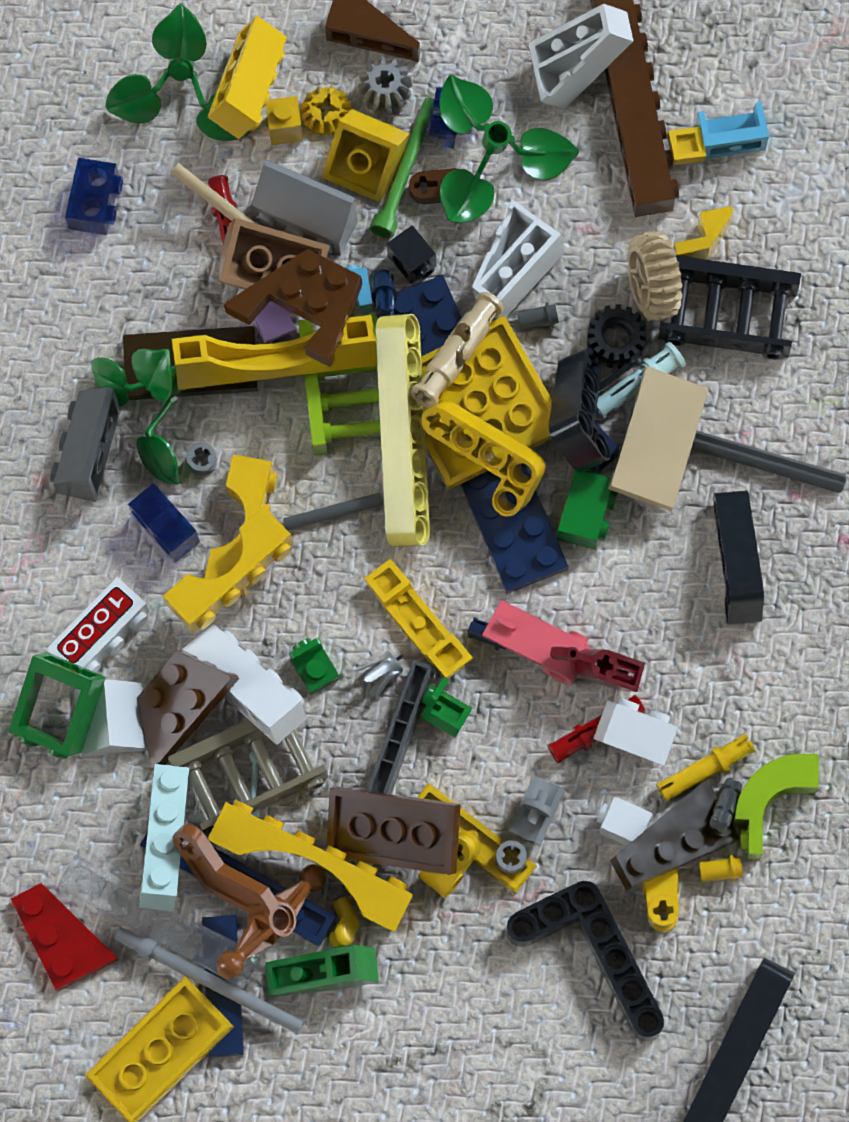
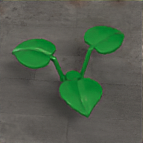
[105,3,251,141]
[439,75,579,223]
[90,349,185,485]

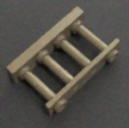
[168,719,328,836]

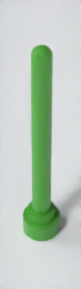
[369,97,436,238]

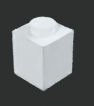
[596,797,653,846]

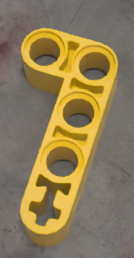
[421,400,546,516]

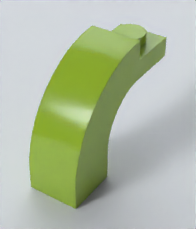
[732,754,819,860]

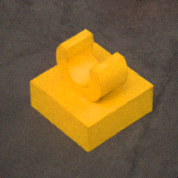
[667,126,706,165]

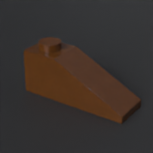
[325,0,420,62]

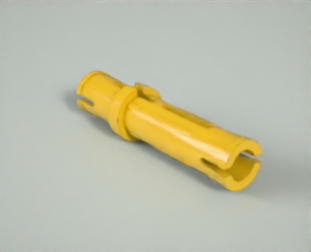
[656,733,755,803]

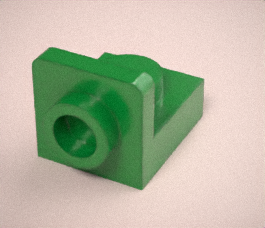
[289,637,340,695]

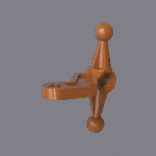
[173,824,326,979]

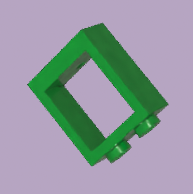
[8,652,106,759]

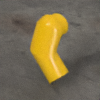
[329,896,360,948]

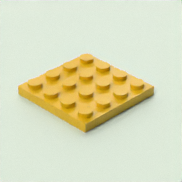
[421,315,552,490]

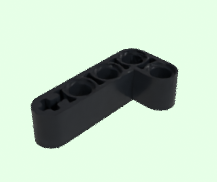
[549,347,611,472]
[713,490,764,625]

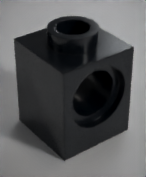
[386,225,437,284]

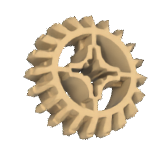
[627,231,683,321]

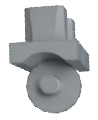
[509,775,565,846]

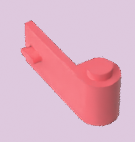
[482,600,591,685]

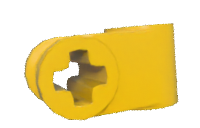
[418,831,480,899]
[643,869,679,933]

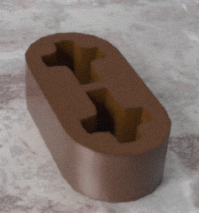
[409,168,457,204]

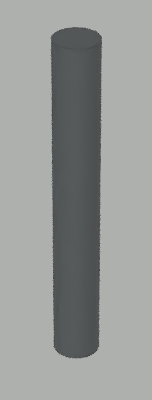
[283,493,383,531]

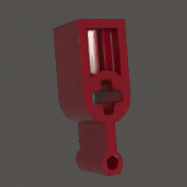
[550,646,645,692]

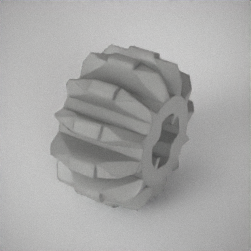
[358,57,413,114]

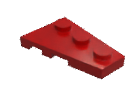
[11,883,119,992]

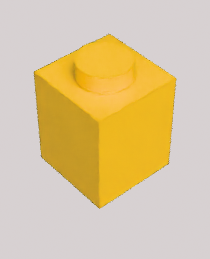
[266,96,303,145]

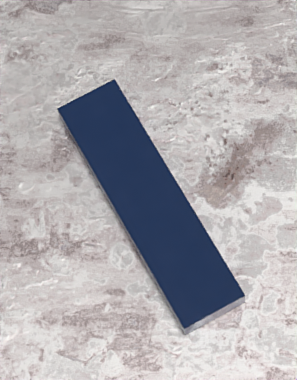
[202,915,244,1057]

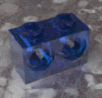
[65,157,123,235]
[128,483,200,563]

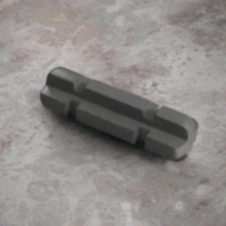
[709,778,742,833]

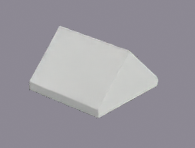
[74,679,148,758]

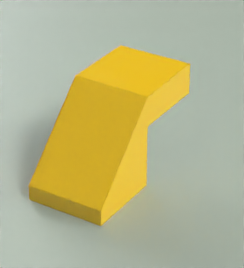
[673,206,733,260]

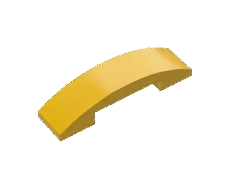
[364,558,473,679]

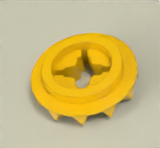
[301,85,352,135]

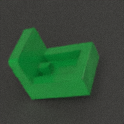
[420,677,473,738]

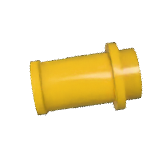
[699,854,743,883]

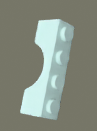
[139,764,189,911]

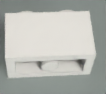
[593,698,678,765]

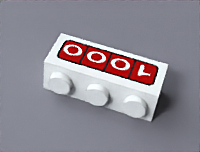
[46,577,150,673]

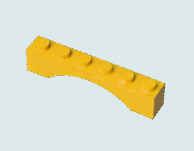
[172,315,377,390]
[208,799,413,932]

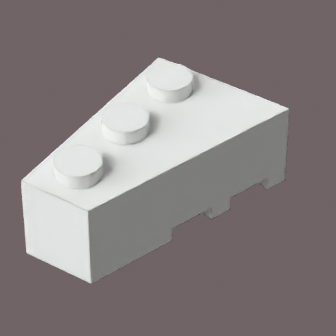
[529,4,633,109]
[472,199,565,319]

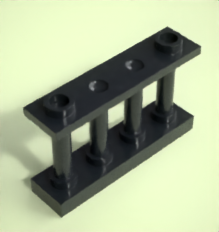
[658,255,801,360]

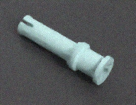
[596,342,686,419]

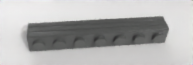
[367,660,435,794]

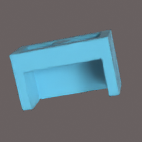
[696,102,769,159]

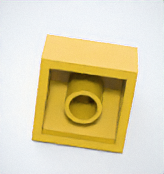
[321,109,410,203]

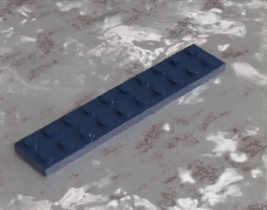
[394,275,569,594]

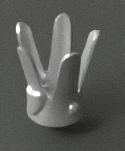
[354,651,403,697]

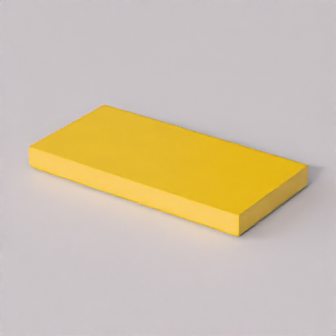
[85,976,234,1122]

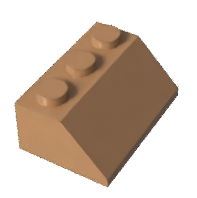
[218,218,330,290]

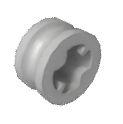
[187,443,217,476]
[496,840,527,874]

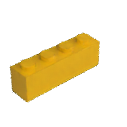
[208,15,287,139]

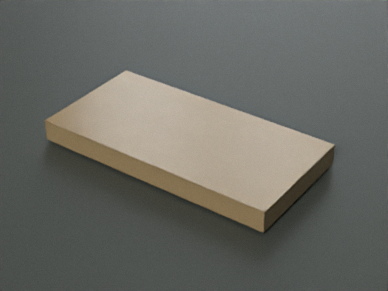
[608,366,709,511]

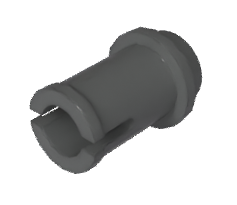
[516,302,559,332]

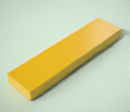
[416,783,537,894]

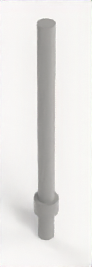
[114,927,304,1034]

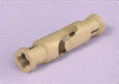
[410,292,504,408]

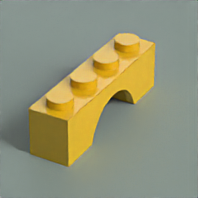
[204,454,278,597]
[163,506,293,633]

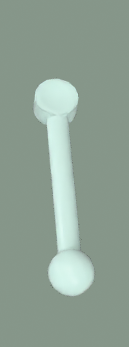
[249,752,259,818]

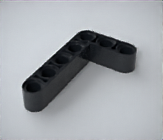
[506,880,664,1041]

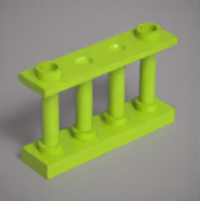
[298,311,381,456]

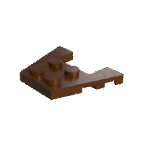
[224,249,363,367]

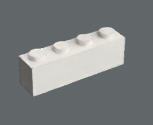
[183,623,307,745]

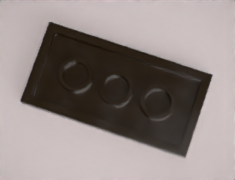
[123,326,258,400]

